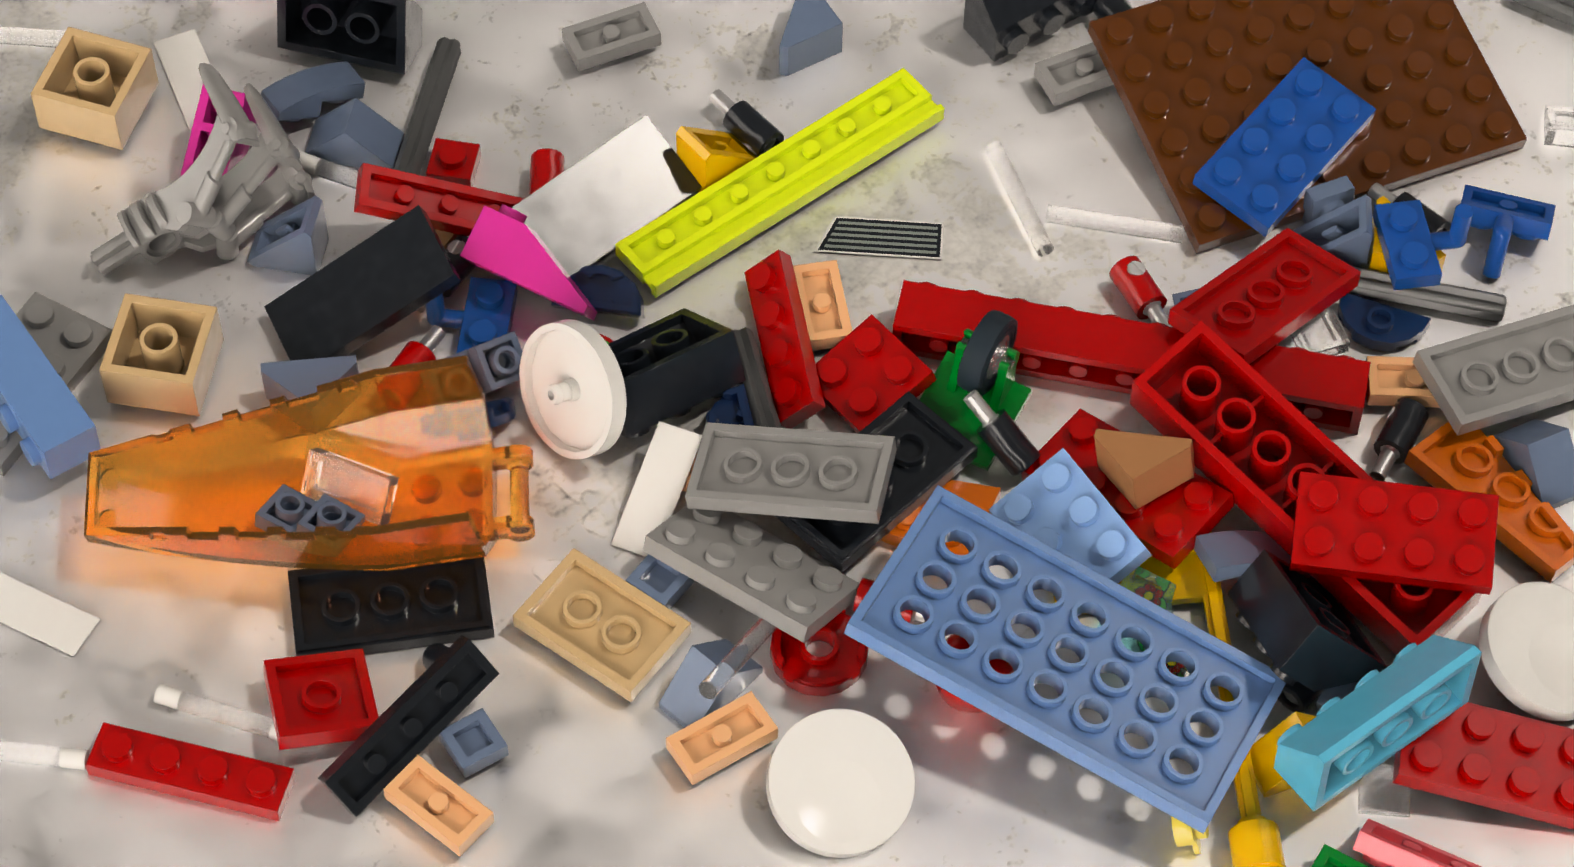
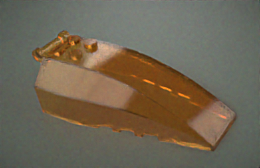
[84,355,535,571]

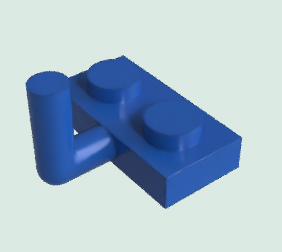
[1461,184,1556,279]
[1372,200,1474,290]
[425,277,518,353]

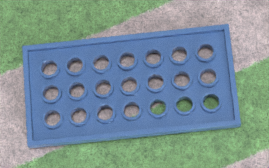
[844,485,1286,834]

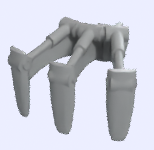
[90,63,315,276]

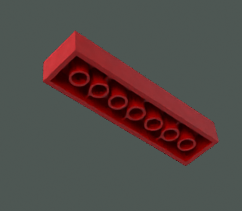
[1130,320,1482,655]

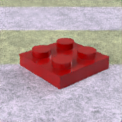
[816,314,936,434]
[263,648,379,750]

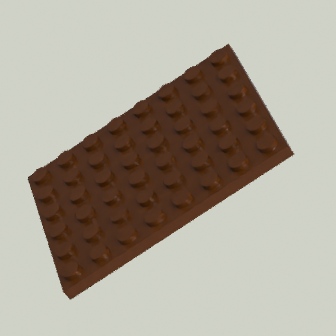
[1088,0,1527,254]

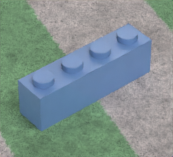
[0,295,102,479]

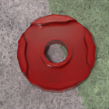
[770,609,869,697]

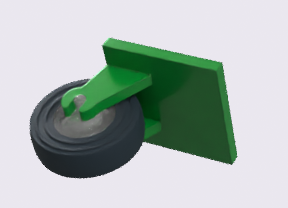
[919,310,1032,471]

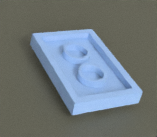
[988,448,1152,617]

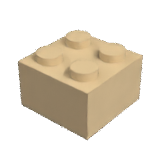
[31,27,159,150]
[99,293,224,416]

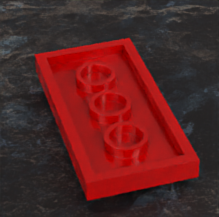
[1168,227,1361,364]
[1021,408,1234,569]
[1289,471,1499,595]
[1392,702,1574,830]

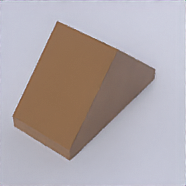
[1094,429,1195,510]

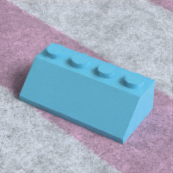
[1273,635,1482,811]

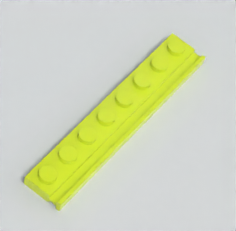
[615,68,945,298]

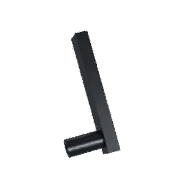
[318,635,500,817]

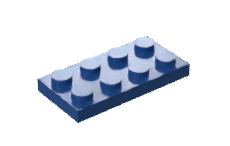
[1192,57,1376,237]

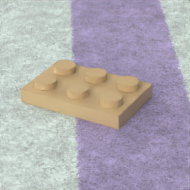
[513,548,691,702]

